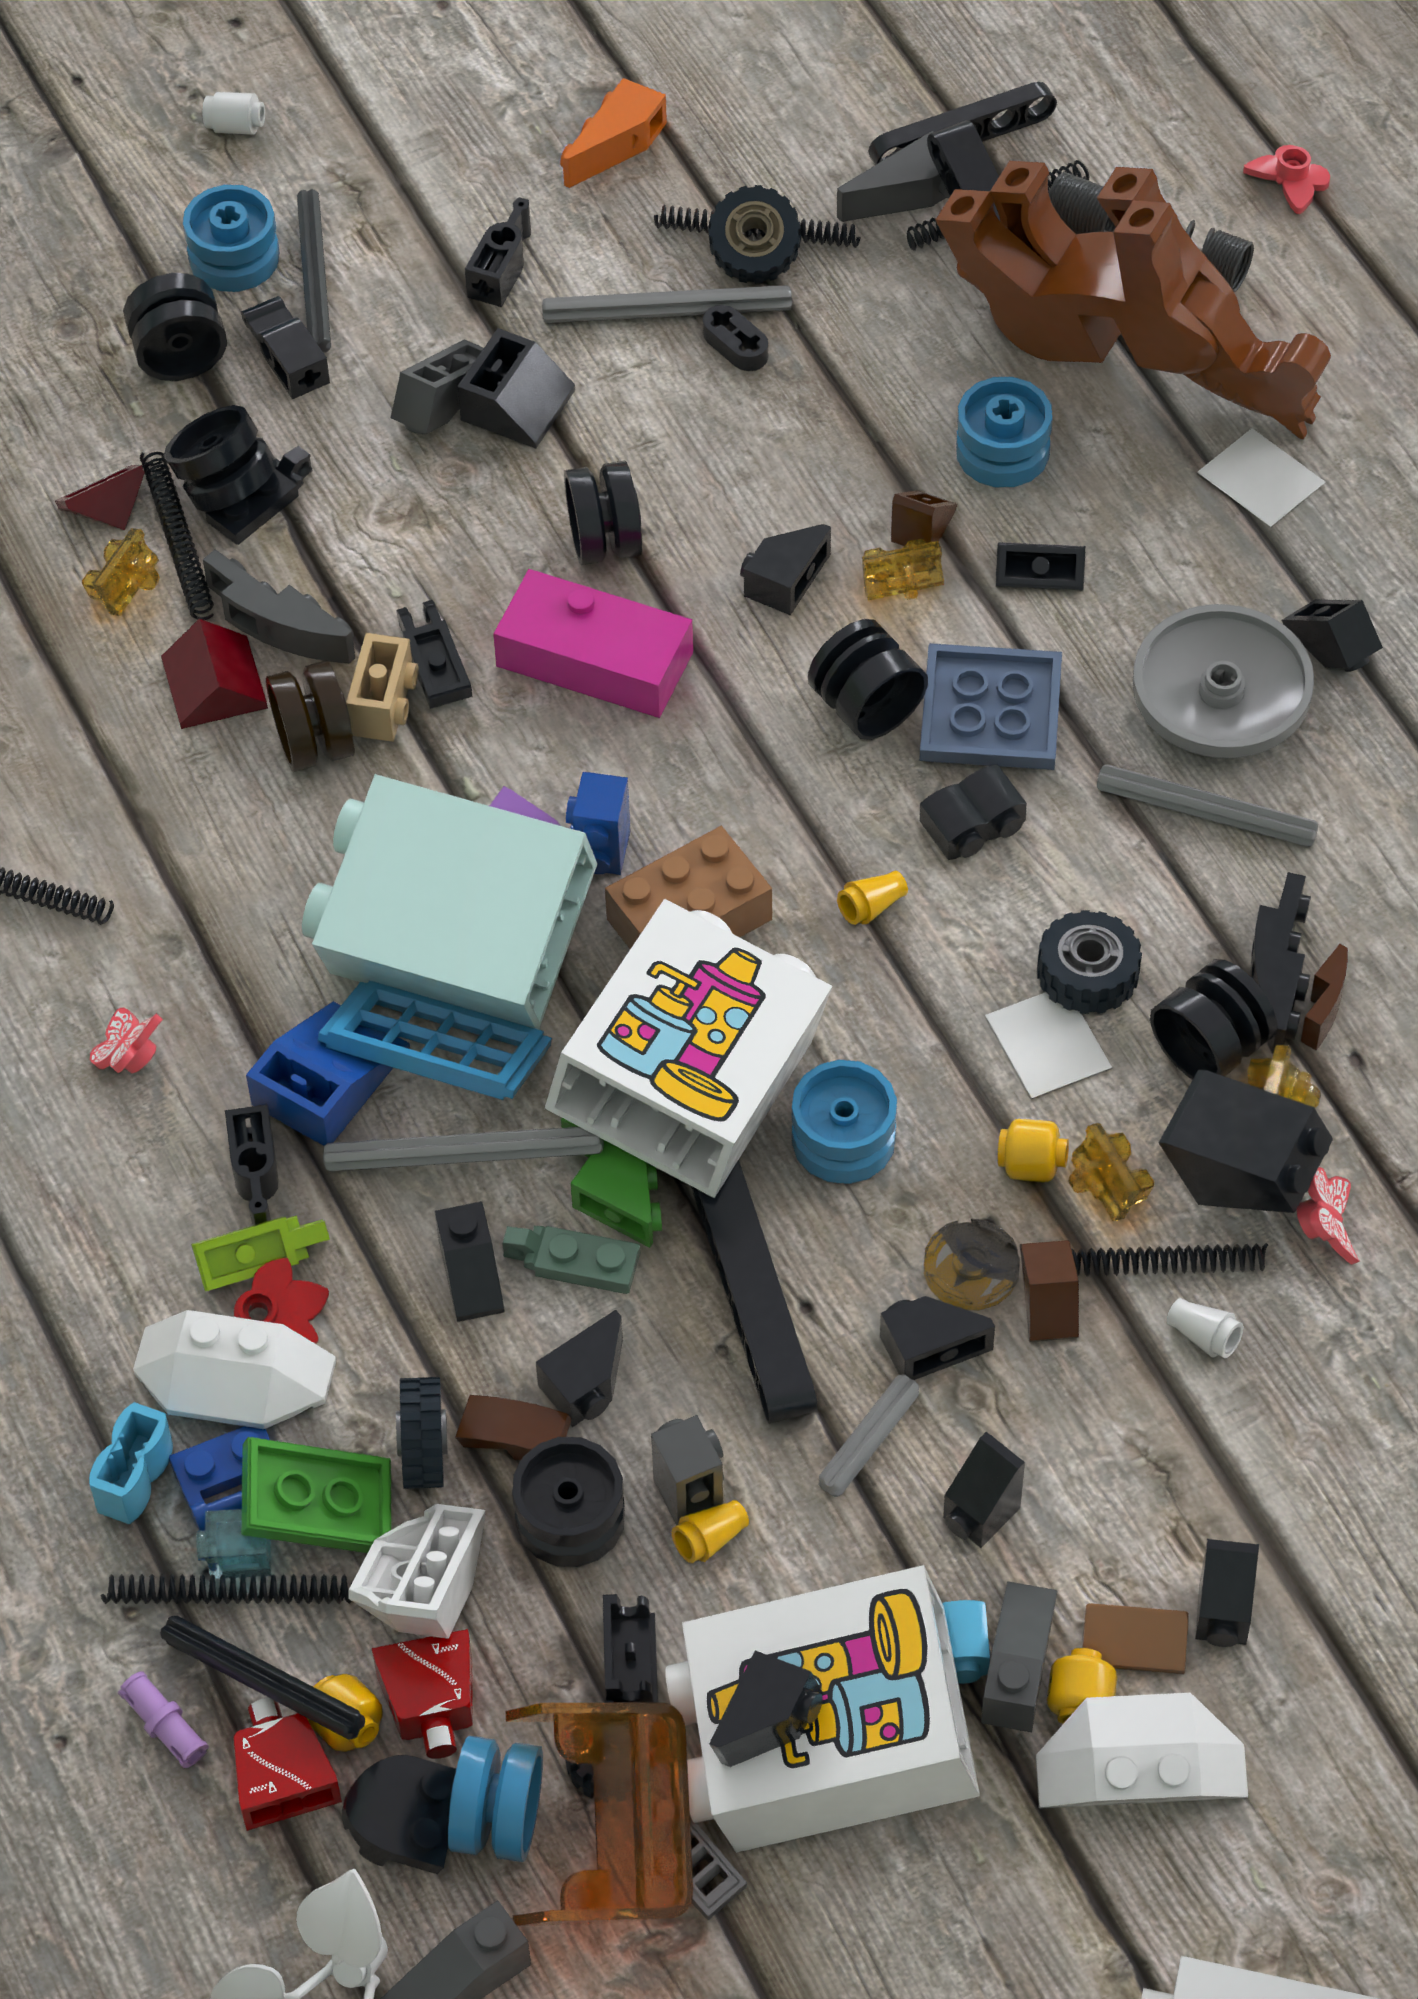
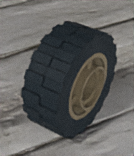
[709,185,801,284]

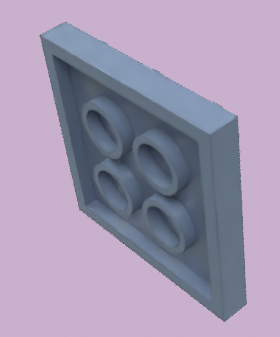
[919,643,1062,770]

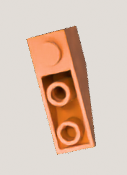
[560,78,667,188]

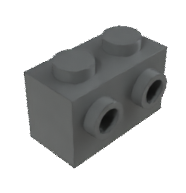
[651,1415,724,1526]

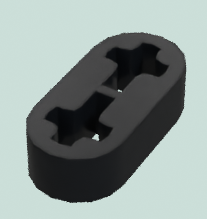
[703,305,768,371]

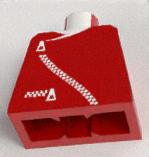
[372,1629,473,1759]
[233,1697,342,1831]

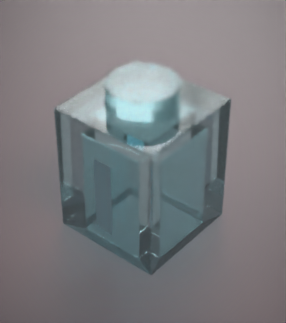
[196,1509,271,1579]

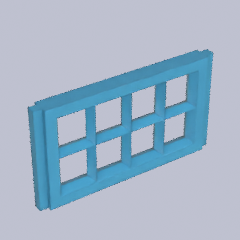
[318,980,552,1100]

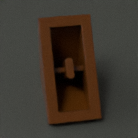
[891,490,958,556]
[1020,1240,1079,1342]

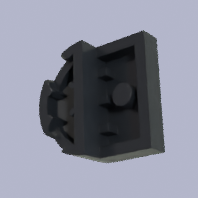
[342,1755,456,1874]

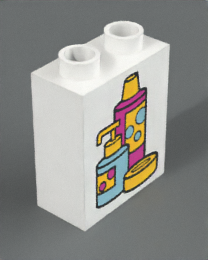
[545,899,833,1198]
[666,1565,980,1853]

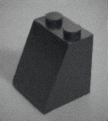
[1158,1070,1333,1213]

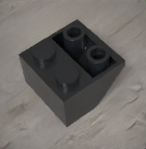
[457,328,575,449]

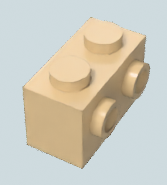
[346,633,419,742]

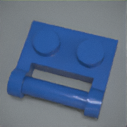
[169,1426,270,1533]

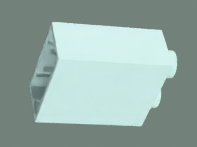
[302,774,597,1030]

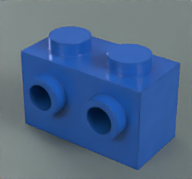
[566,772,631,875]

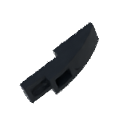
[1250,872,1311,1056]

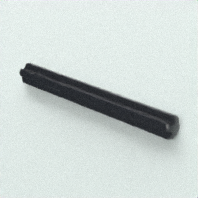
[160,1616,365,1740]

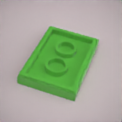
[241,1437,391,1553]

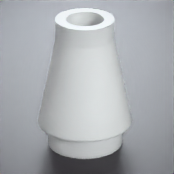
[1167,1298,1244,1358]

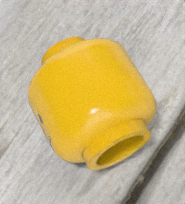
[998,1118,1069,1182]
[1047,1648,1117,1724]
[307,1674,383,1752]

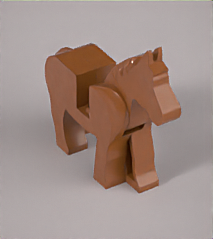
[935,161,1331,439]

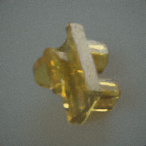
[82,528,160,616]
[862,538,944,601]
[1247,1045,1321,1108]
[1068,1123,1154,1221]

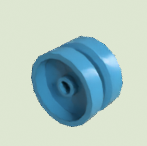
[183,184,280,292]
[956,377,1052,488]
[792,1059,897,1184]
[448,1736,543,1862]

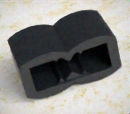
[919,764,1027,860]

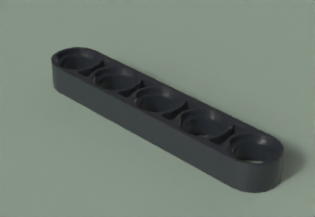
[868,81,1057,165]

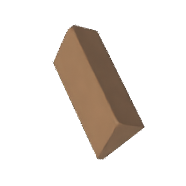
[1083,1603,1189,1674]

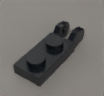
[396,600,473,709]

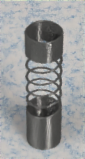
[1049,172,1254,292]

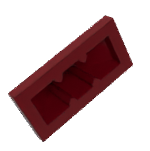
[55,465,145,530]

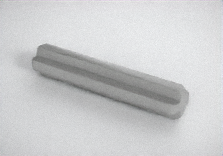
[819,1374,919,1497]

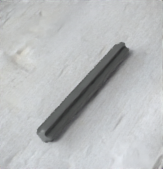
[297,189,331,353]

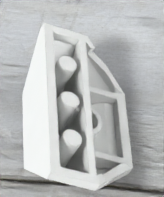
[133,1310,336,1429]
[349,1504,485,1639]
[1036,1693,1248,1808]

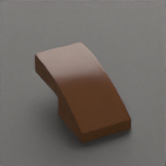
[1300,944,1348,1051]
[455,1395,572,1460]

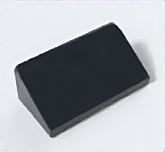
[996,542,1086,591]

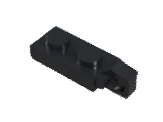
[205,446,313,545]

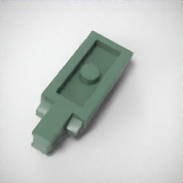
[502,1226,641,1294]

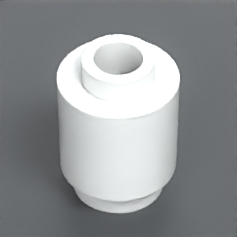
[202,92,265,135]

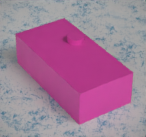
[493,569,693,718]

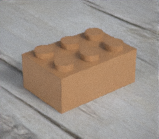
[605,825,772,949]

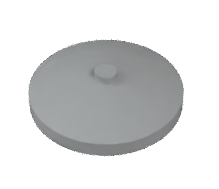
[1133,604,1314,758]

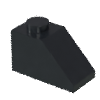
[740,524,831,616]
[1282,599,1383,672]
[435,1201,505,1322]
[880,1296,995,1380]
[536,1310,623,1427]
[943,1431,1025,1548]
[1195,1539,1259,1647]
[709,1650,823,1767]

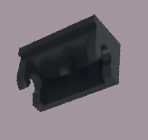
[603,1594,658,1712]

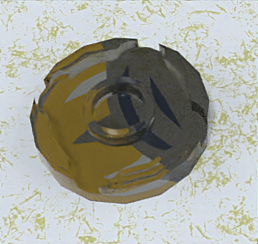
[923,1219,1020,1311]

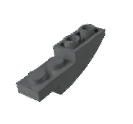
[203,549,355,664]

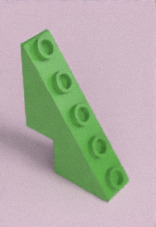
[561,1118,662,1248]

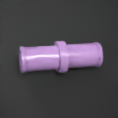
[118,1671,209,1768]

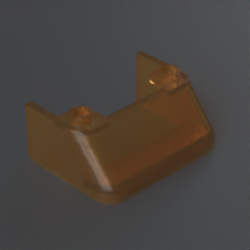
[505,1703,693,1926]

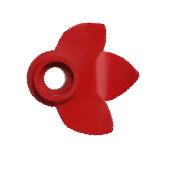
[234,1258,329,1344]

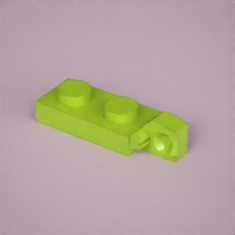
[191,1215,330,1292]

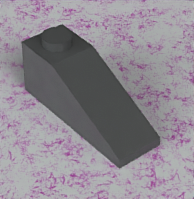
[837,131,950,222]
[390,339,484,434]
[981,1581,1058,1733]
[380,1900,531,1999]

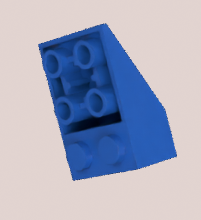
[246,1001,410,1146]

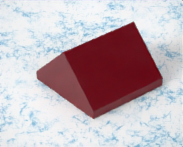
[161,619,268,729]

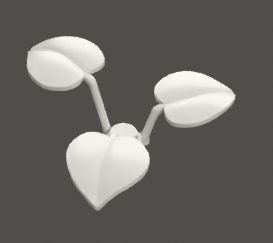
[210,1869,388,1999]

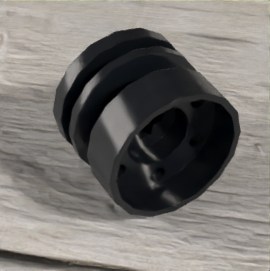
[808,619,928,740]
[1150,959,1278,1080]

